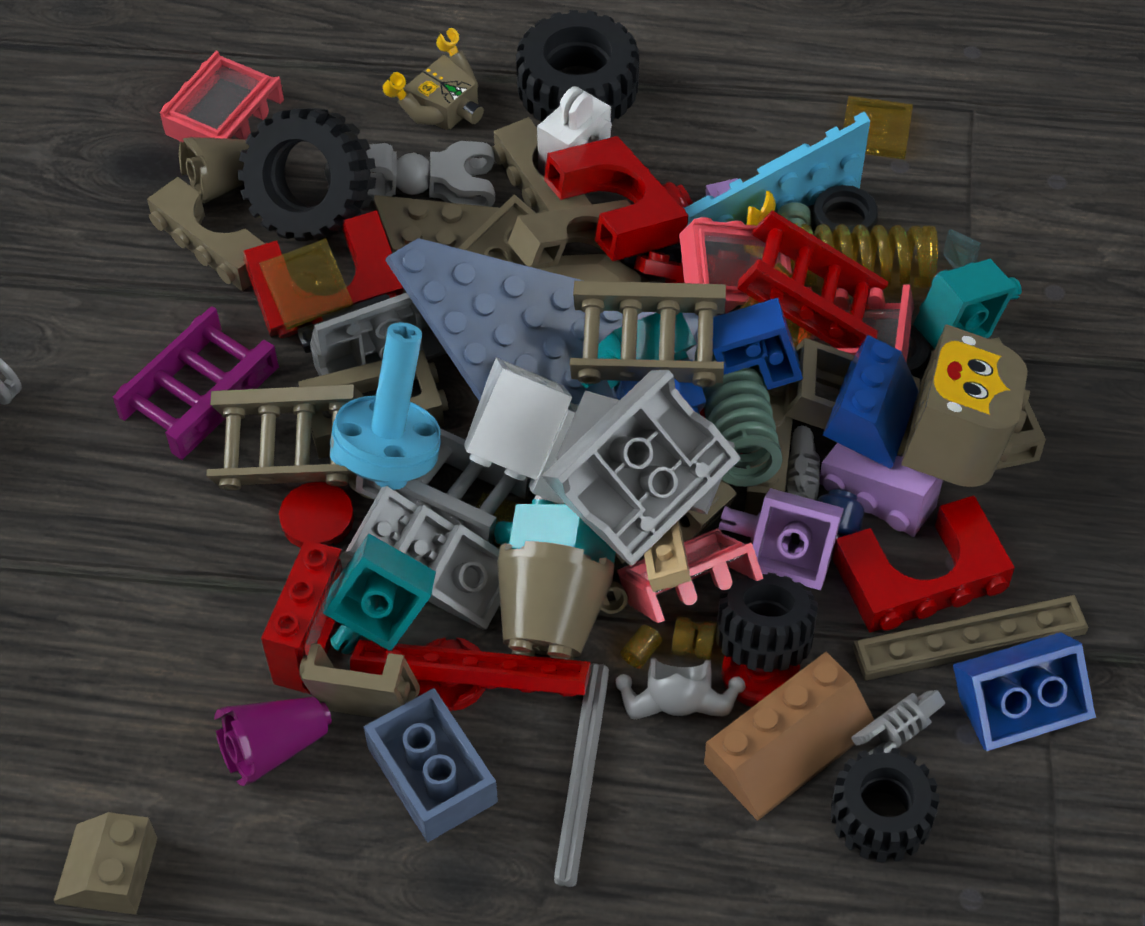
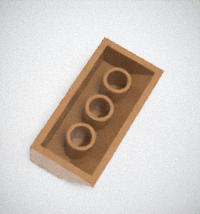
[704,652,874,821]

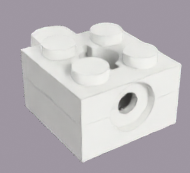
[537,86,612,175]

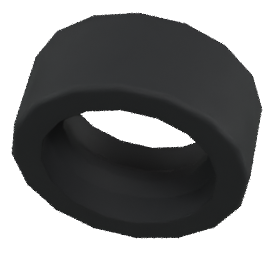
[812,185,878,250]

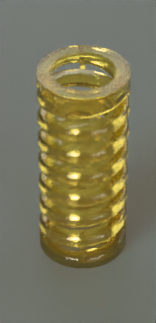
[790,223,938,288]

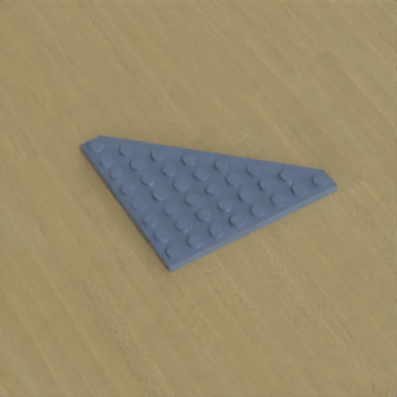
[385,238,719,406]

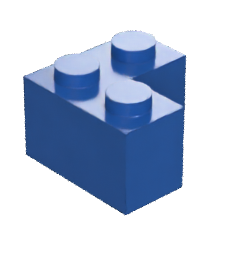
[713,298,803,390]

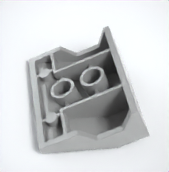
[310,293,447,376]
[542,370,741,566]

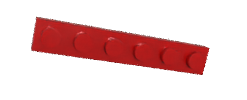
[350,640,591,696]

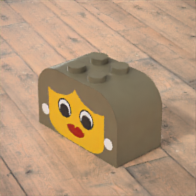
[901,324,1030,487]

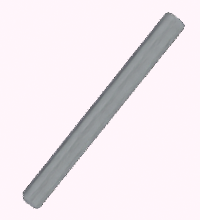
[554,663,609,887]

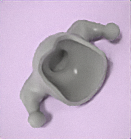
[616,658,746,719]

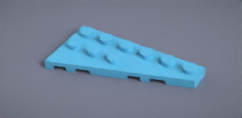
[684,111,870,227]

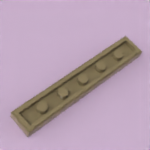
[853,595,1089,681]

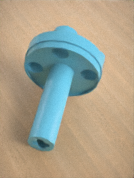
[330,322,441,490]

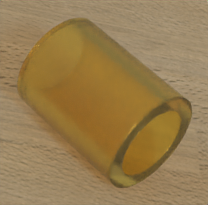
[620,625,663,669]

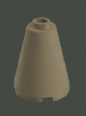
[179,137,249,203]

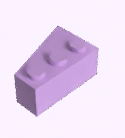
[819,443,943,537]

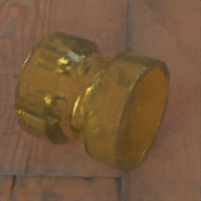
[671,616,716,660]

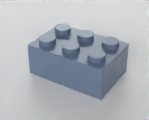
[363,688,498,843]

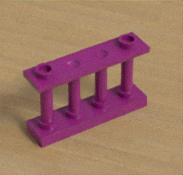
[113,306,279,460]

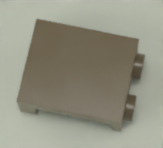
[300,643,420,718]

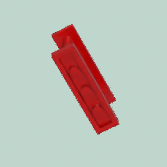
[737,210,888,348]

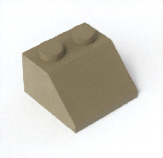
[54,812,157,915]

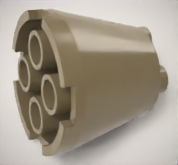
[497,541,615,660]

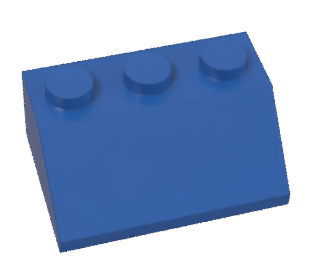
[823,335,919,469]
[953,632,1096,751]

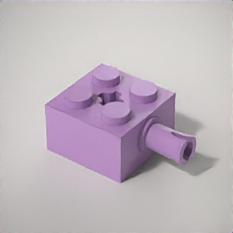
[719,488,844,590]

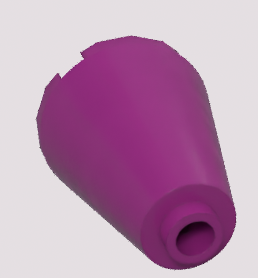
[214,697,332,786]

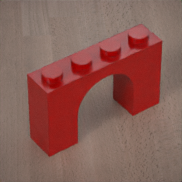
[544,136,689,262]
[243,210,404,338]
[832,495,1015,633]

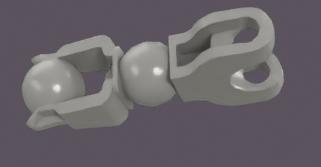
[324,141,495,207]

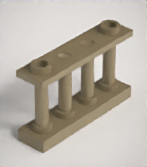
[570,281,726,387]
[206,384,364,490]

